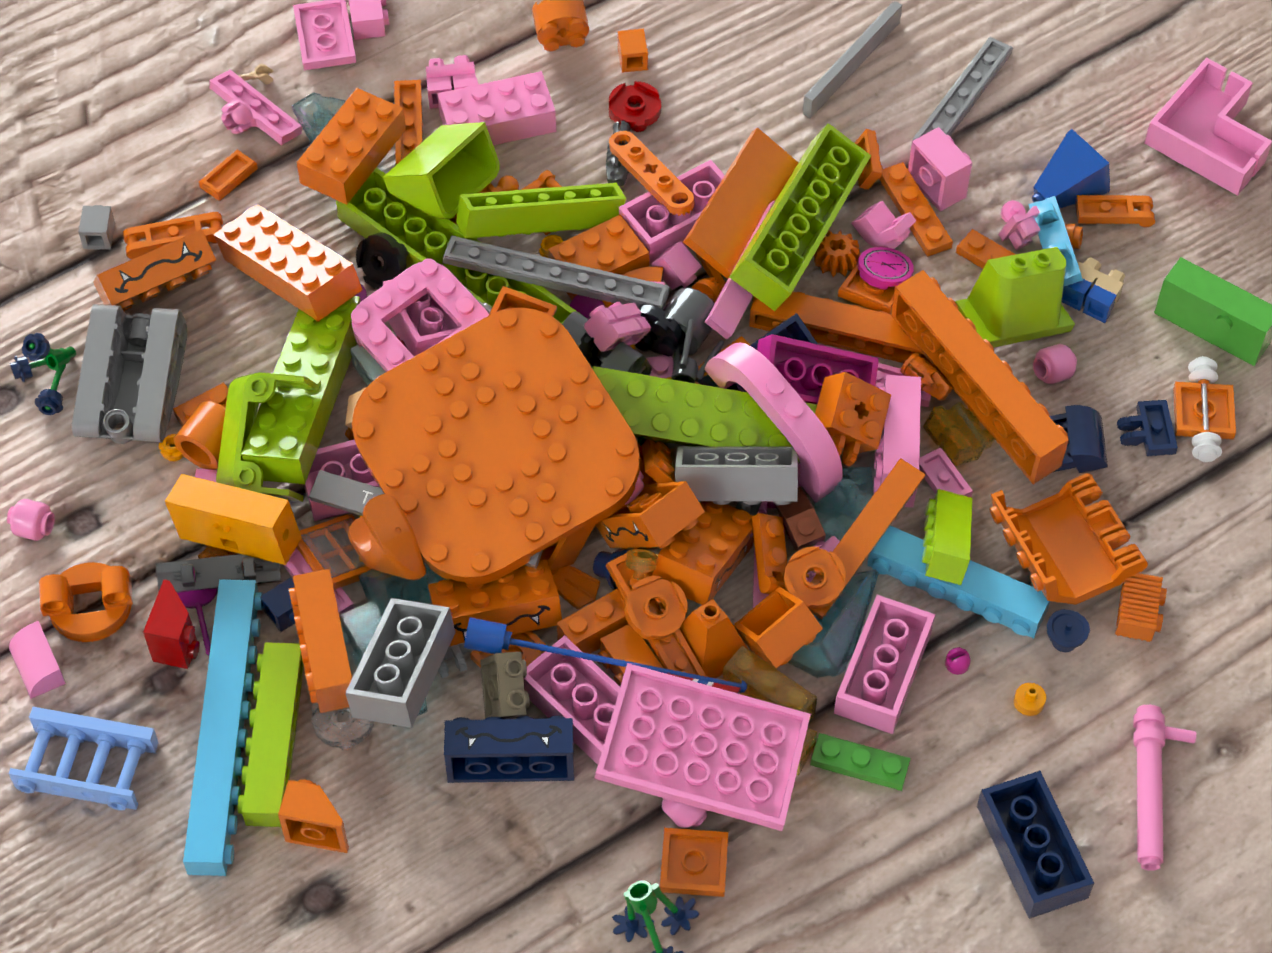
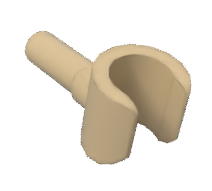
[238,64,273,85]

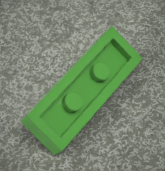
[810,733,911,791]

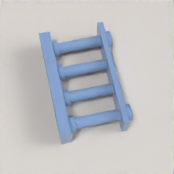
[8,707,159,811]

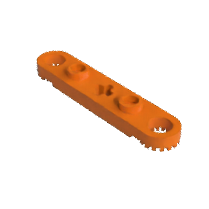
[609,131,695,216]

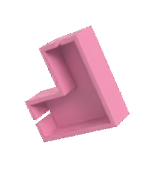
[1144,57,1272,196]

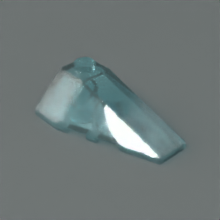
[788,569,879,678]

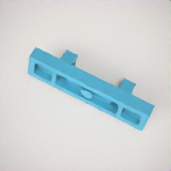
[1028,196,1083,286]

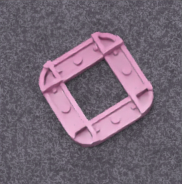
[351,259,489,372]

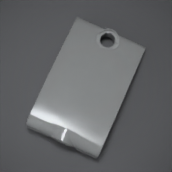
[72,304,187,444]

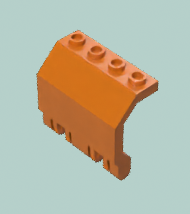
[989,473,1148,605]

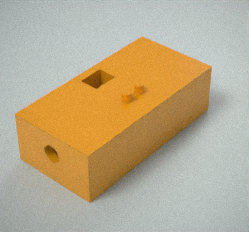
[165,474,302,565]

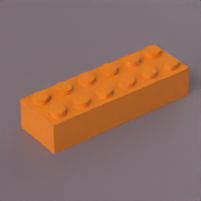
[214,204,363,321]

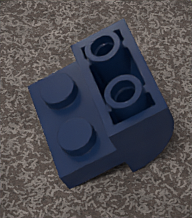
[1049,405,1108,473]

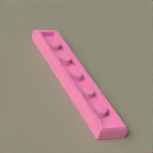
[705,201,775,339]

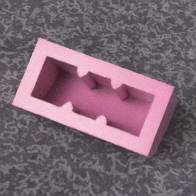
[9,621,66,699]

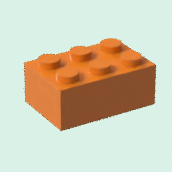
[548,215,649,300]

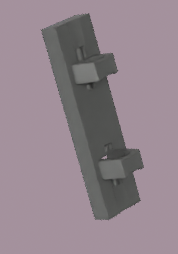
[156,554,281,593]

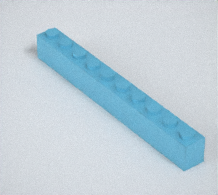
[183,579,263,876]

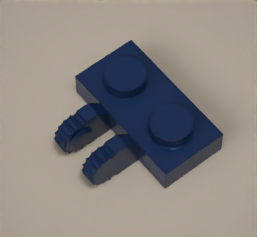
[1117,400,1178,456]

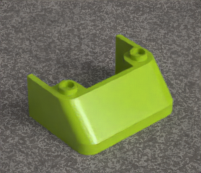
[216,372,319,502]

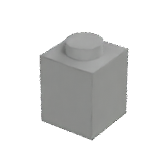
[78,205,115,250]

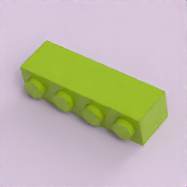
[922,489,972,585]

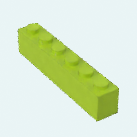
[456,183,626,239]
[238,642,304,827]

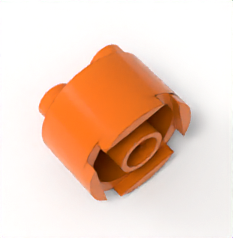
[532,0,589,51]

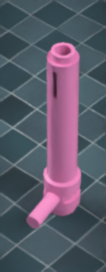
[1133,705,1197,871]

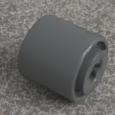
[663,288,715,356]

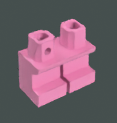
[426,55,478,109]

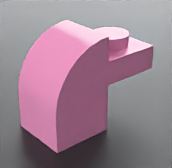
[851,201,916,249]

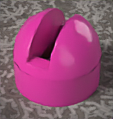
[945,647,971,675]

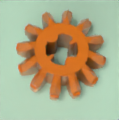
[814,229,861,277]

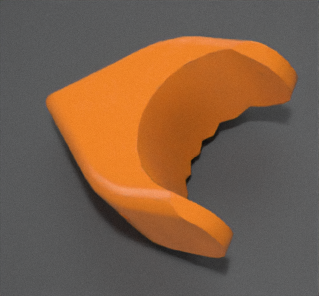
[348,494,426,580]

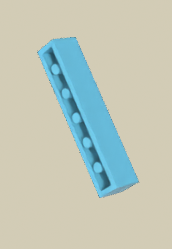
[867,525,1050,638]

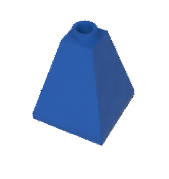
[1032,129,1110,209]

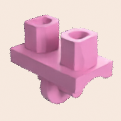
[998,200,1040,250]

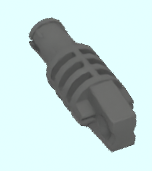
[606,121,630,186]

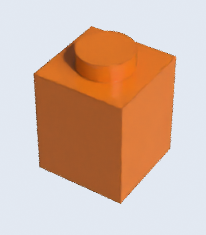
[618,29,648,73]

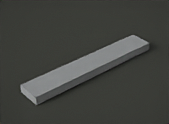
[803,1,902,118]
[913,37,1013,140]

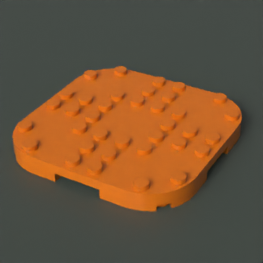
[352,308,640,585]

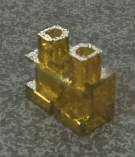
[923,402,995,467]

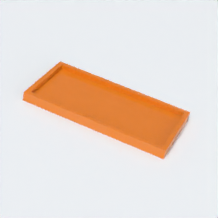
[683,127,799,279]

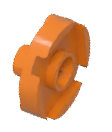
[784,546,846,609]
[624,576,688,639]

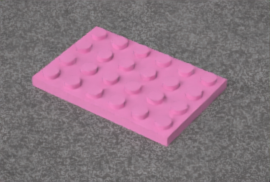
[594,663,811,831]

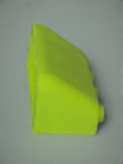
[383,122,500,219]

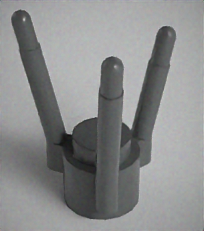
[671,319,724,383]

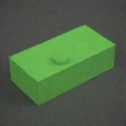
[1154,257,1272,366]

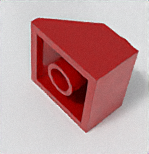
[143,579,200,669]

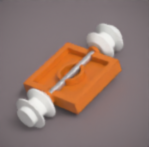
[1173,356,1236,462]

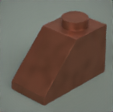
[774,486,826,552]

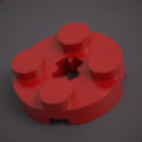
[609,81,661,132]

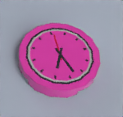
[857,247,914,290]

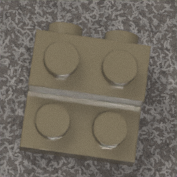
[480,652,530,719]

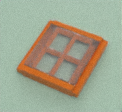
[296,514,382,590]

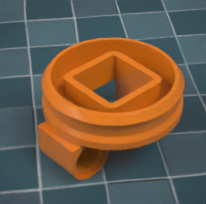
[39,562,133,642]

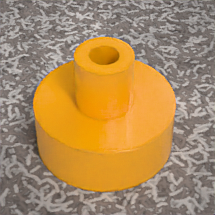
[1014,683,1046,716]

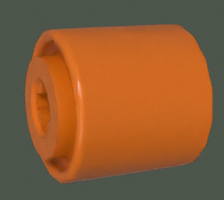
[174,401,226,470]

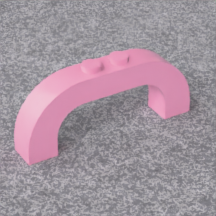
[704,343,843,503]

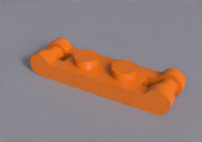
[123,212,223,259]

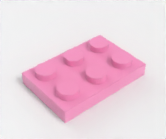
[293,0,356,70]

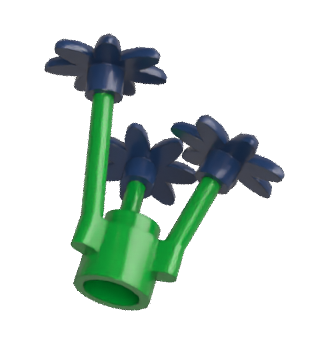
[612,881,700,953]

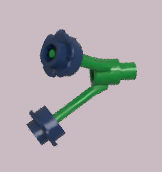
[10,333,76,415]

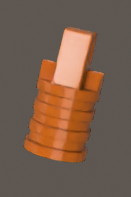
[900,352,953,401]

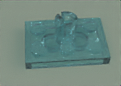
[813,467,873,542]

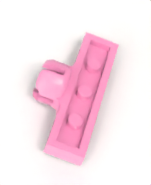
[210,70,302,145]

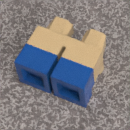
[1062,257,1125,323]

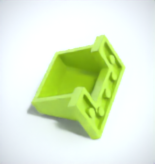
[955,247,1075,348]

